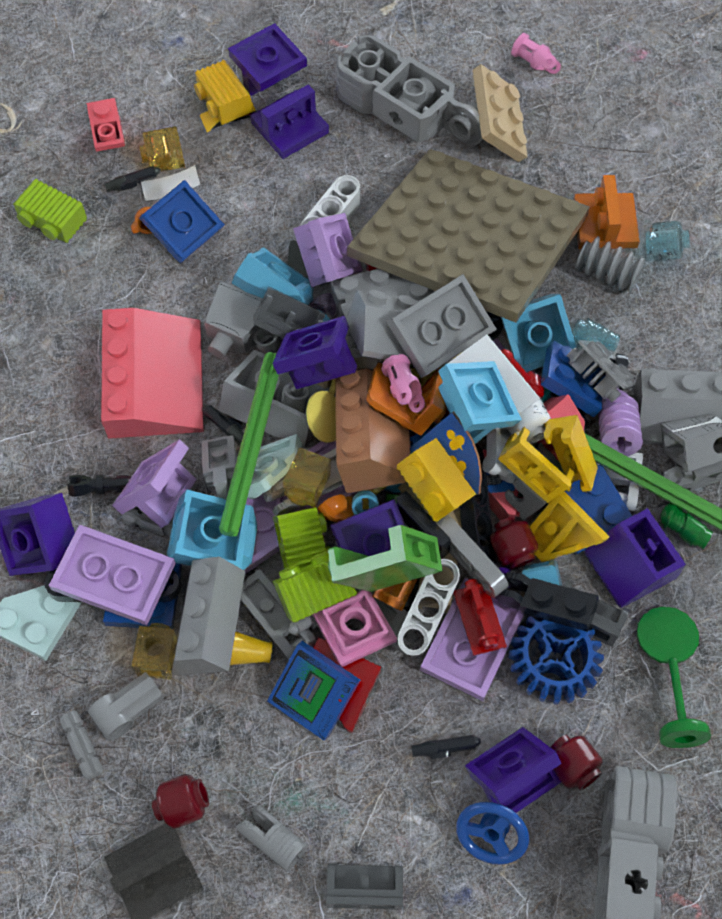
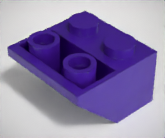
[584,508,686,609]

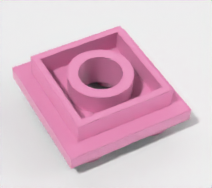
[312,590,397,667]

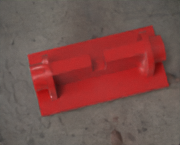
[453,579,507,656]

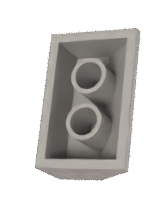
[346,290,452,368]
[219,350,336,450]
[634,369,722,444]
[171,557,245,675]

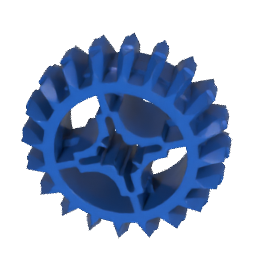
[508,616,604,704]

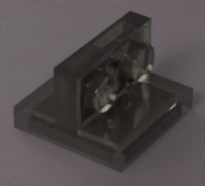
[104,823,205,919]

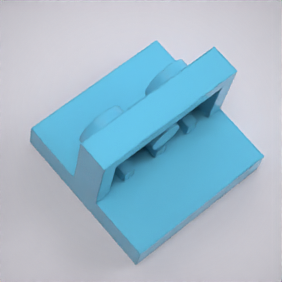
[438,361,522,443]

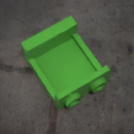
[328,525,443,592]

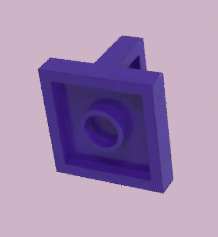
[228,23,307,97]
[250,84,329,159]
[272,316,357,389]
[330,499,405,589]
[464,727,562,813]

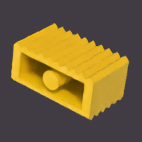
[194,59,253,125]
[397,438,476,522]

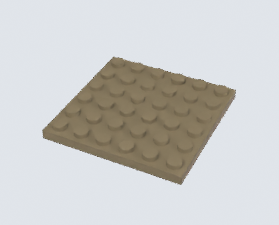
[347,149,590,323]

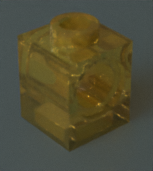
[139,126,185,172]
[283,448,331,507]
[131,623,177,680]

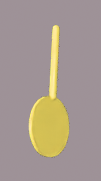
[306,379,336,443]

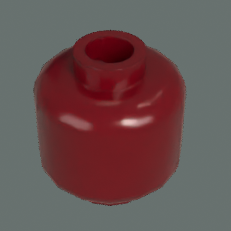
[489,517,538,570]
[550,734,603,791]
[152,774,209,829]

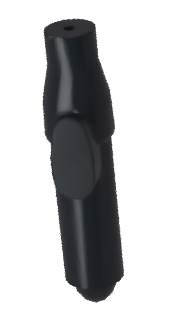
[411,735,481,759]

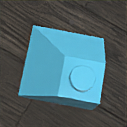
[501,293,577,372]

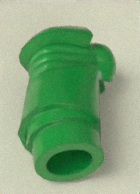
[660,503,713,549]

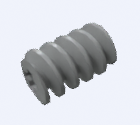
[575,236,644,294]

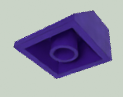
[0,493,75,576]

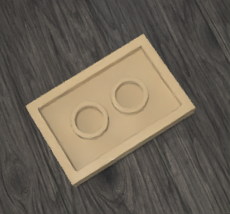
[472,64,528,162]

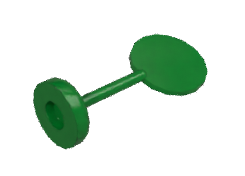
[637,606,711,748]

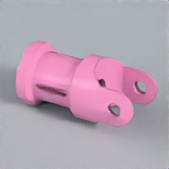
[511,33,561,74]
[381,354,425,413]

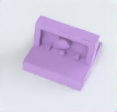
[293,213,363,287]
[112,439,196,528]

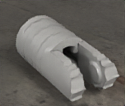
[236,805,308,872]

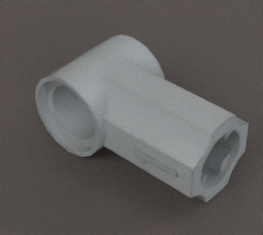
[88,672,164,742]

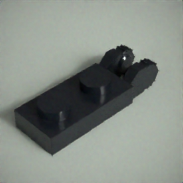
[495,571,599,632]

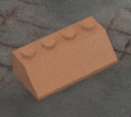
[335,369,411,493]

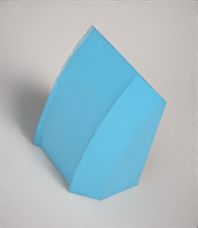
[232,247,314,305]
[167,489,258,570]

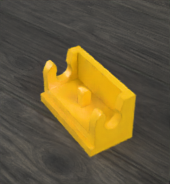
[544,415,598,492]
[498,426,575,503]

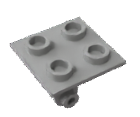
[567,340,635,403]

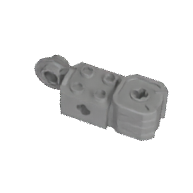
[336,35,482,145]
[594,766,677,919]

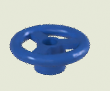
[456,802,529,865]

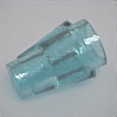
[572,318,620,352]

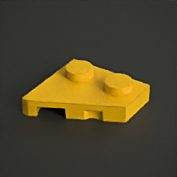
[530,491,609,562]

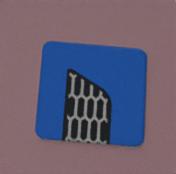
[486,472,515,493]

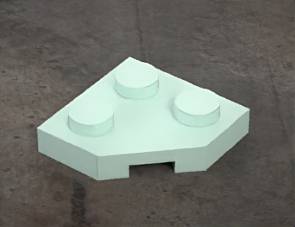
[247,434,302,499]
[0,585,82,661]

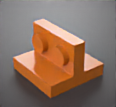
[573,175,640,249]

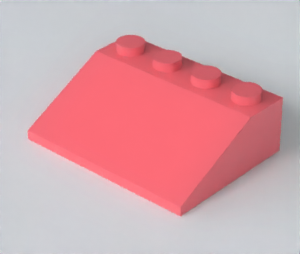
[101,308,204,439]

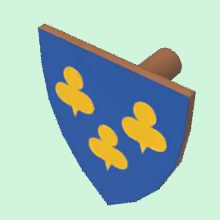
[410,411,482,494]

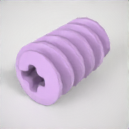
[598,389,643,456]

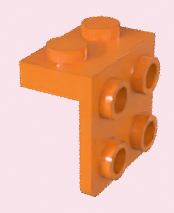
[366,363,447,436]

